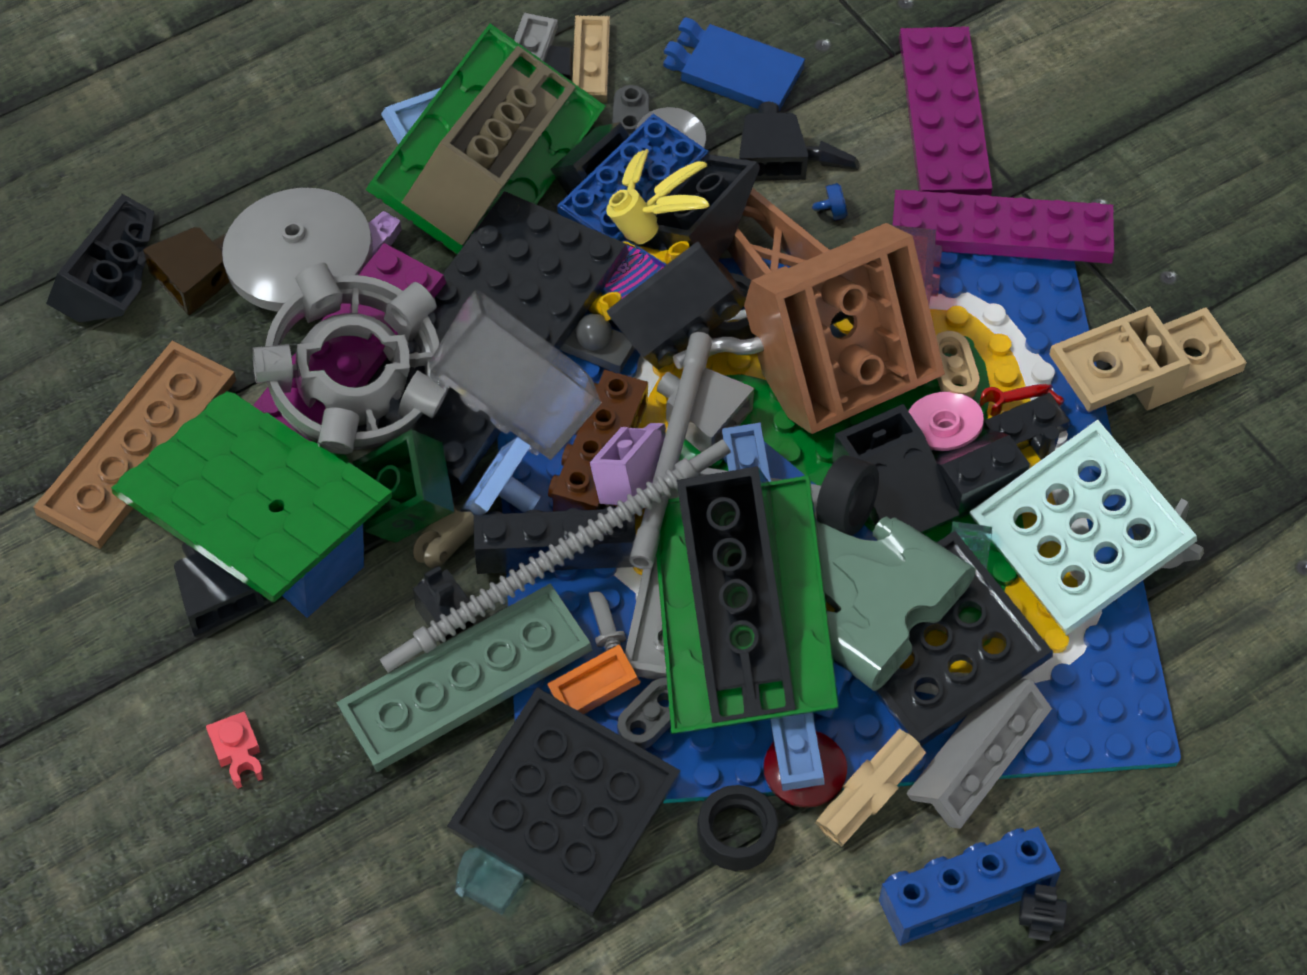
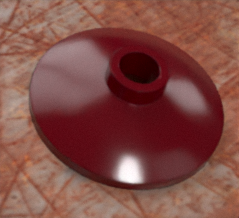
[764,731,847,807]

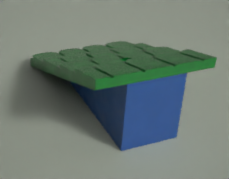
[111,391,392,618]

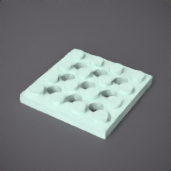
[970,420,1197,635]

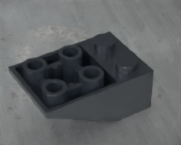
[832,404,960,534]

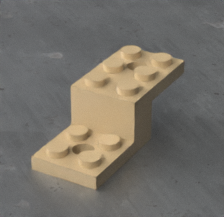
[1049,306,1247,412]

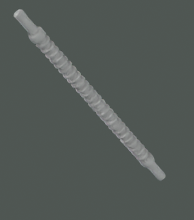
[379,439,731,673]

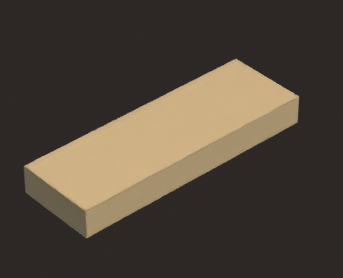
[572,16,610,103]

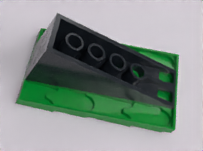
[656,466,839,734]

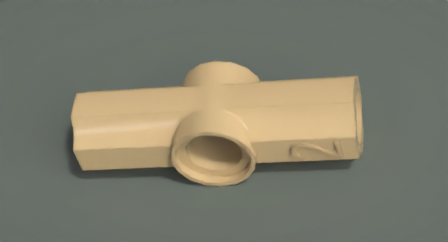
[815,729,926,847]

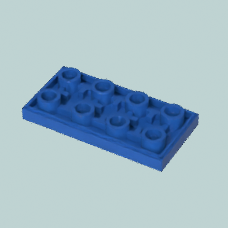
[557,113,709,242]

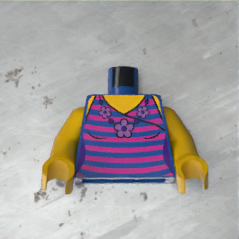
[588,240,690,328]

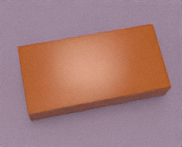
[547,644,640,714]

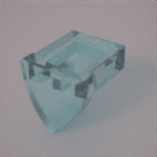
[455,848,524,915]

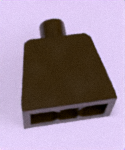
[143,227,230,316]

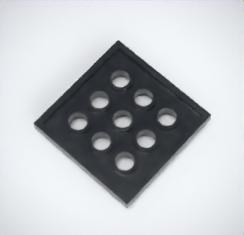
[834,531,1053,747]

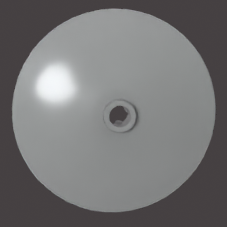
[222,188,373,312]

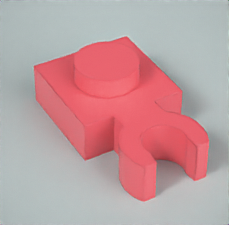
[206,711,263,789]

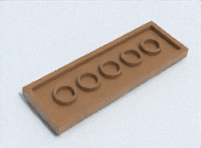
[33,341,236,549]

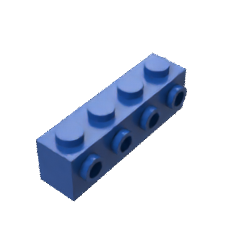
[879,827,1061,945]

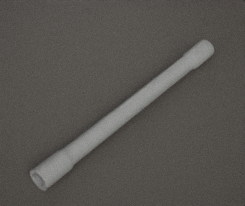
[629,332,713,569]

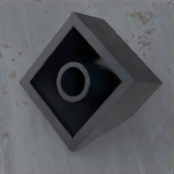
[550,122,629,195]
[931,427,1030,519]

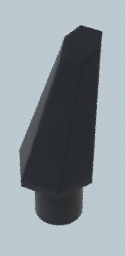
[806,141,859,170]

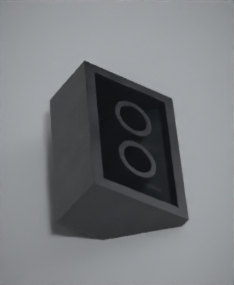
[607,241,746,370]

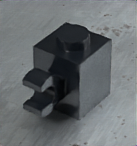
[413,566,475,643]

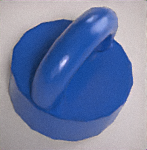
[812,183,848,221]

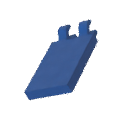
[663,18,805,111]

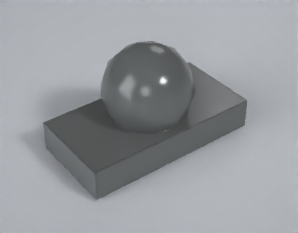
[560,314,635,374]

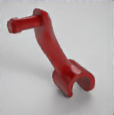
[979,384,1065,417]

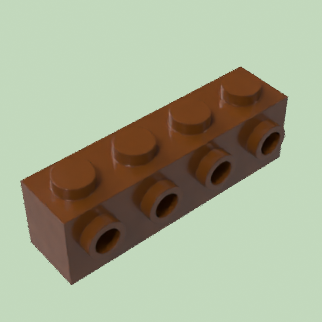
[548,370,648,512]

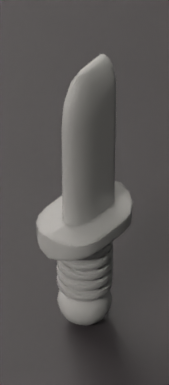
[589,592,626,651]

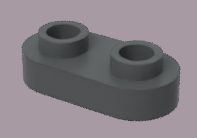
[612,85,649,136]
[617,678,671,749]

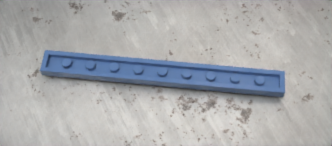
[722,423,824,791]

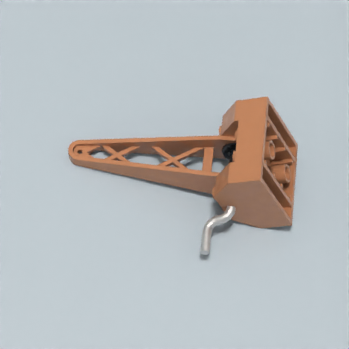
[673,188,945,434]

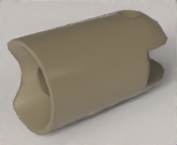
[413,503,474,568]

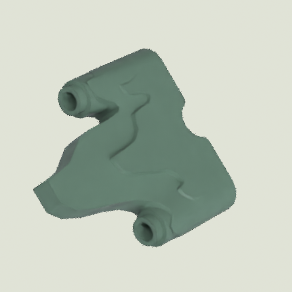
[816,516,976,691]

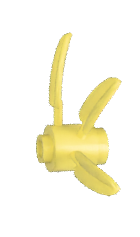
[606,149,710,244]

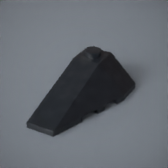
[46,194,154,322]

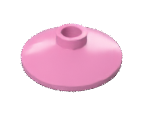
[908,392,984,451]

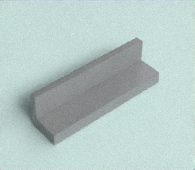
[907,679,1052,829]

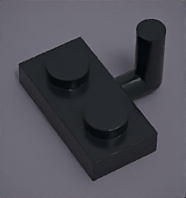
[983,393,1070,460]

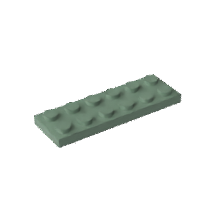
[336,583,592,772]

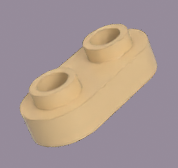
[936,331,980,398]

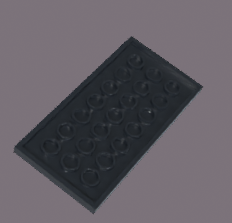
[357,191,629,486]

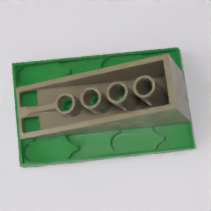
[366,23,606,254]

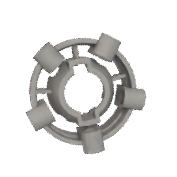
[252,263,449,454]

